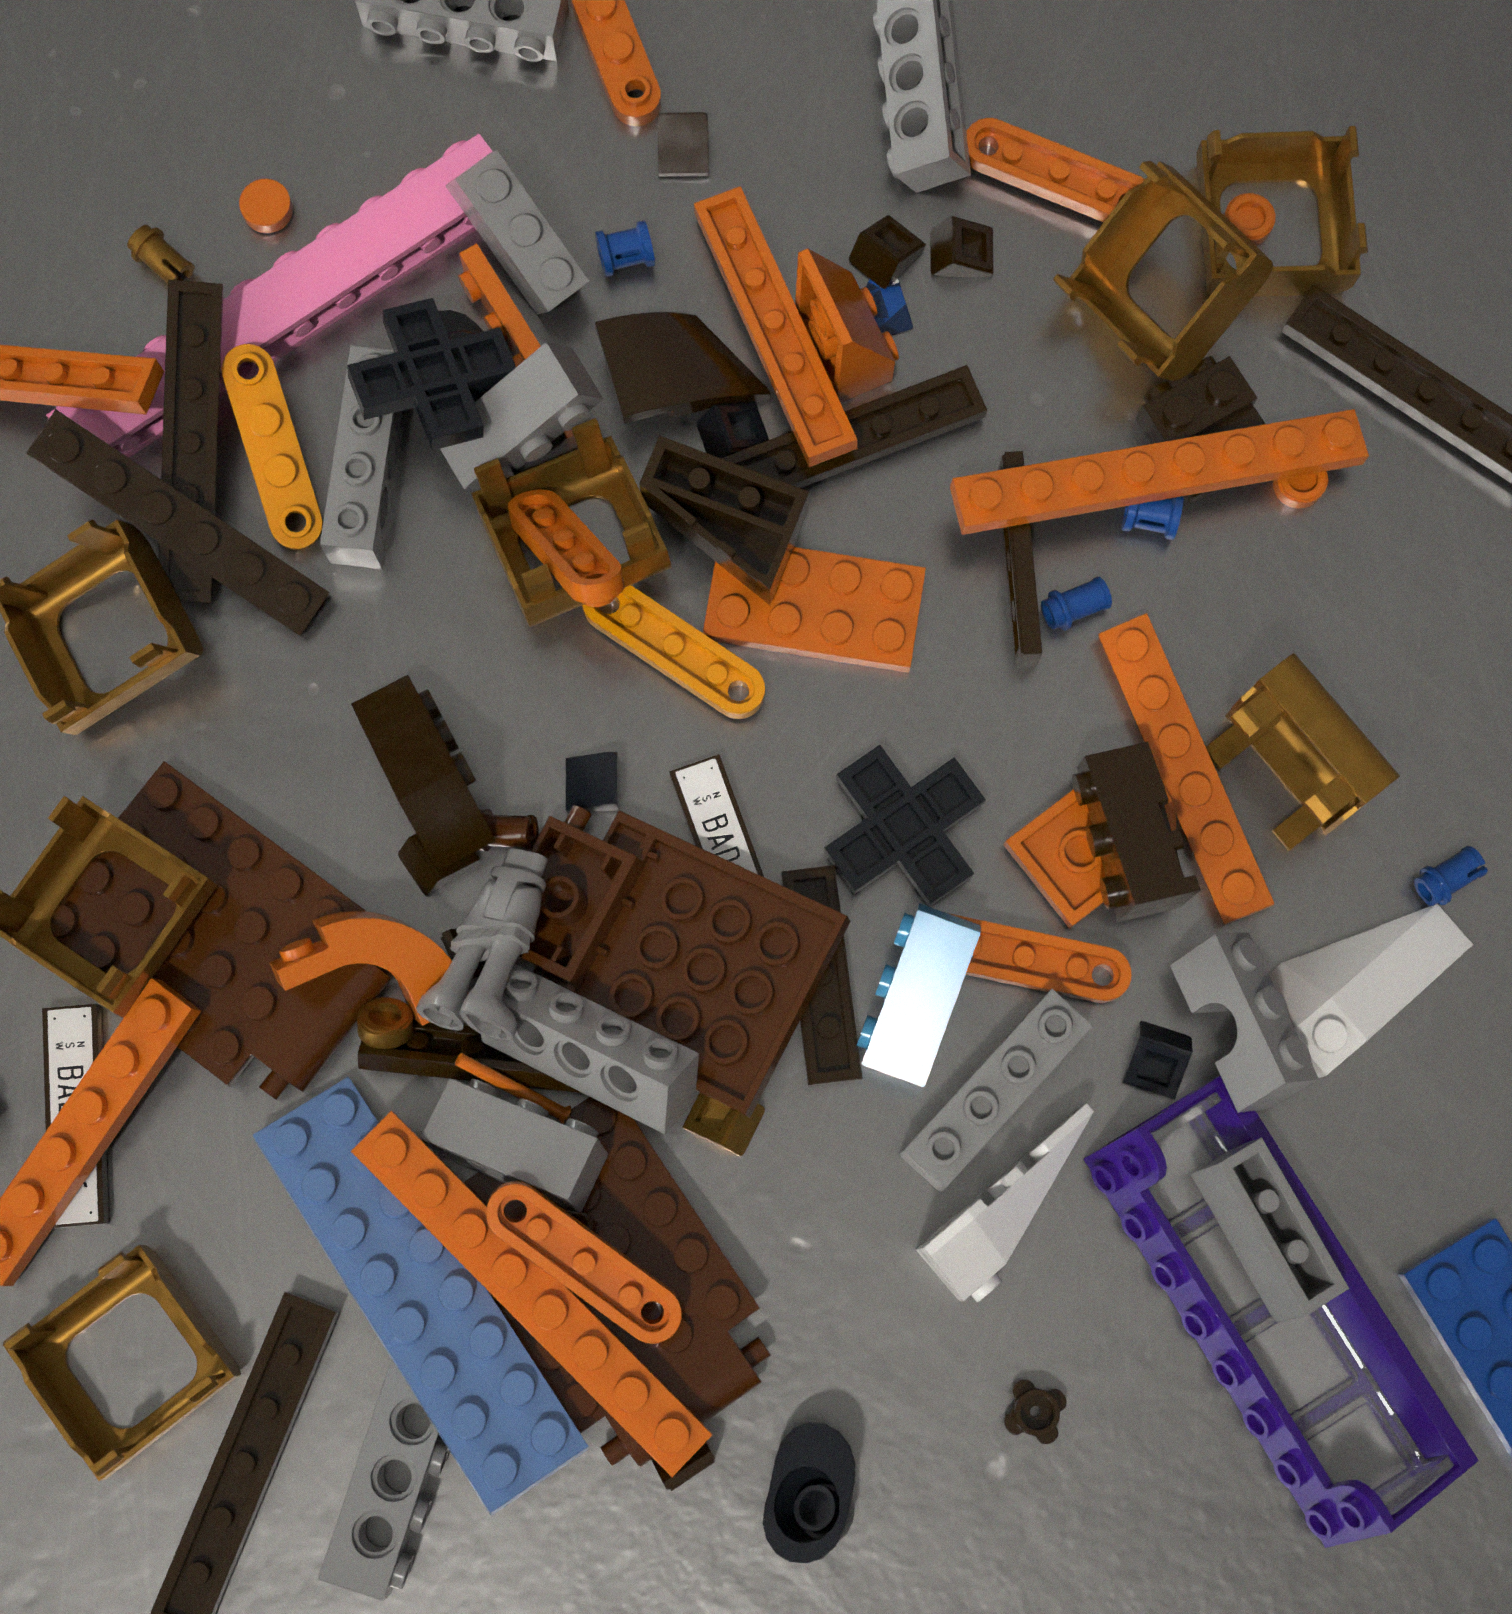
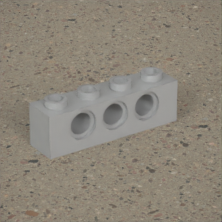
[355,0,569,62]
[873,0,971,193]
[320,345,405,569]
[481,964,699,1134]
[899,989,1093,1192]
[318,1359,449,1601]

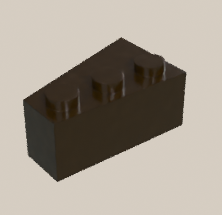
[639,435,809,605]
[351,675,496,871]
[1072,742,1201,922]

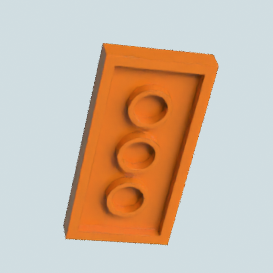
[703,547,926,673]

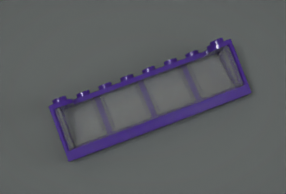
[1084,1075,1479,1548]

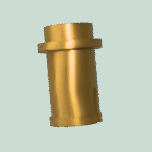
[127,225,195,285]

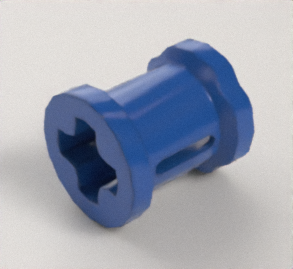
[595,220,655,277]
[1122,496,1184,541]

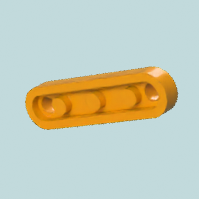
[221,344,323,550]
[582,585,765,719]

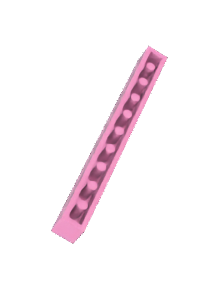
[46,134,492,458]

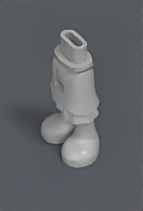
[416,848,548,1042]

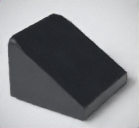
[697,401,769,458]
[566,752,619,812]
[1123,1021,1193,1099]

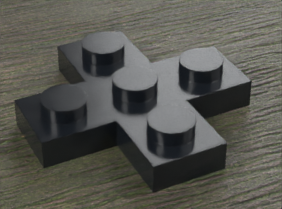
[347,298,516,451]
[823,745,986,907]

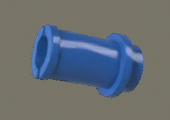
[1041,577,1112,631]
[1414,845,1488,906]

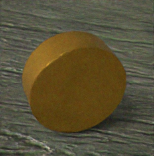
[357,997,413,1049]

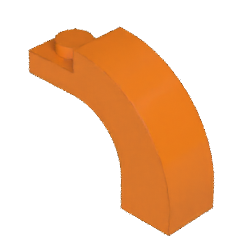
[269,911,469,1026]

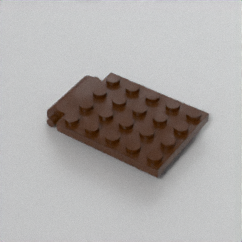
[52,761,391,1100]
[517,805,851,1118]
[464,1097,771,1468]

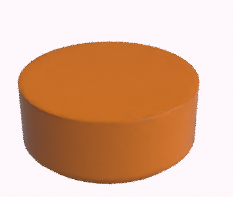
[239,179,293,233]
[1223,193,1276,246]
[1273,471,1328,509]

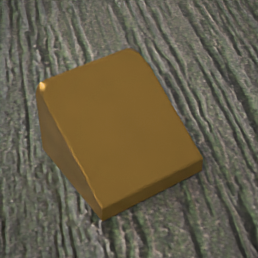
[683,1093,765,1156]

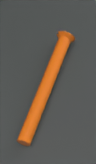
[455,1053,571,1124]

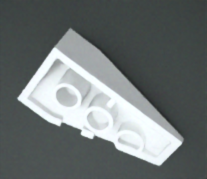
[1268,904,1473,1078]
[916,1103,1094,1302]

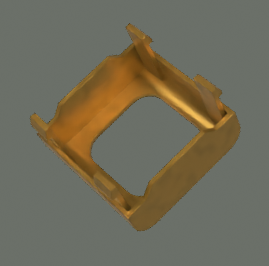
[1196,126,1368,297]
[1053,161,1273,381]
[471,418,672,627]
[0,519,203,735]
[1206,653,1400,851]
[0,796,218,1018]
[3,1245,241,1481]

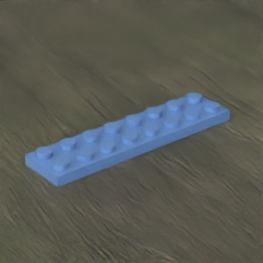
[253,1076,589,1516]

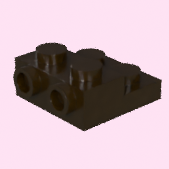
[1136,356,1265,504]

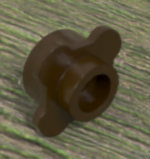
[1004,1380,1067,1444]

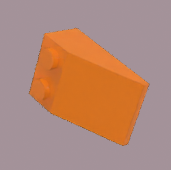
[795,248,899,403]

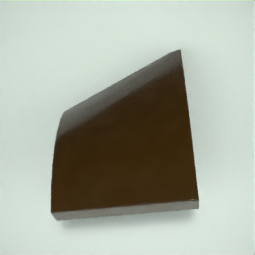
[595,312,770,424]

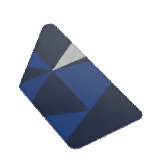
[866,278,913,335]

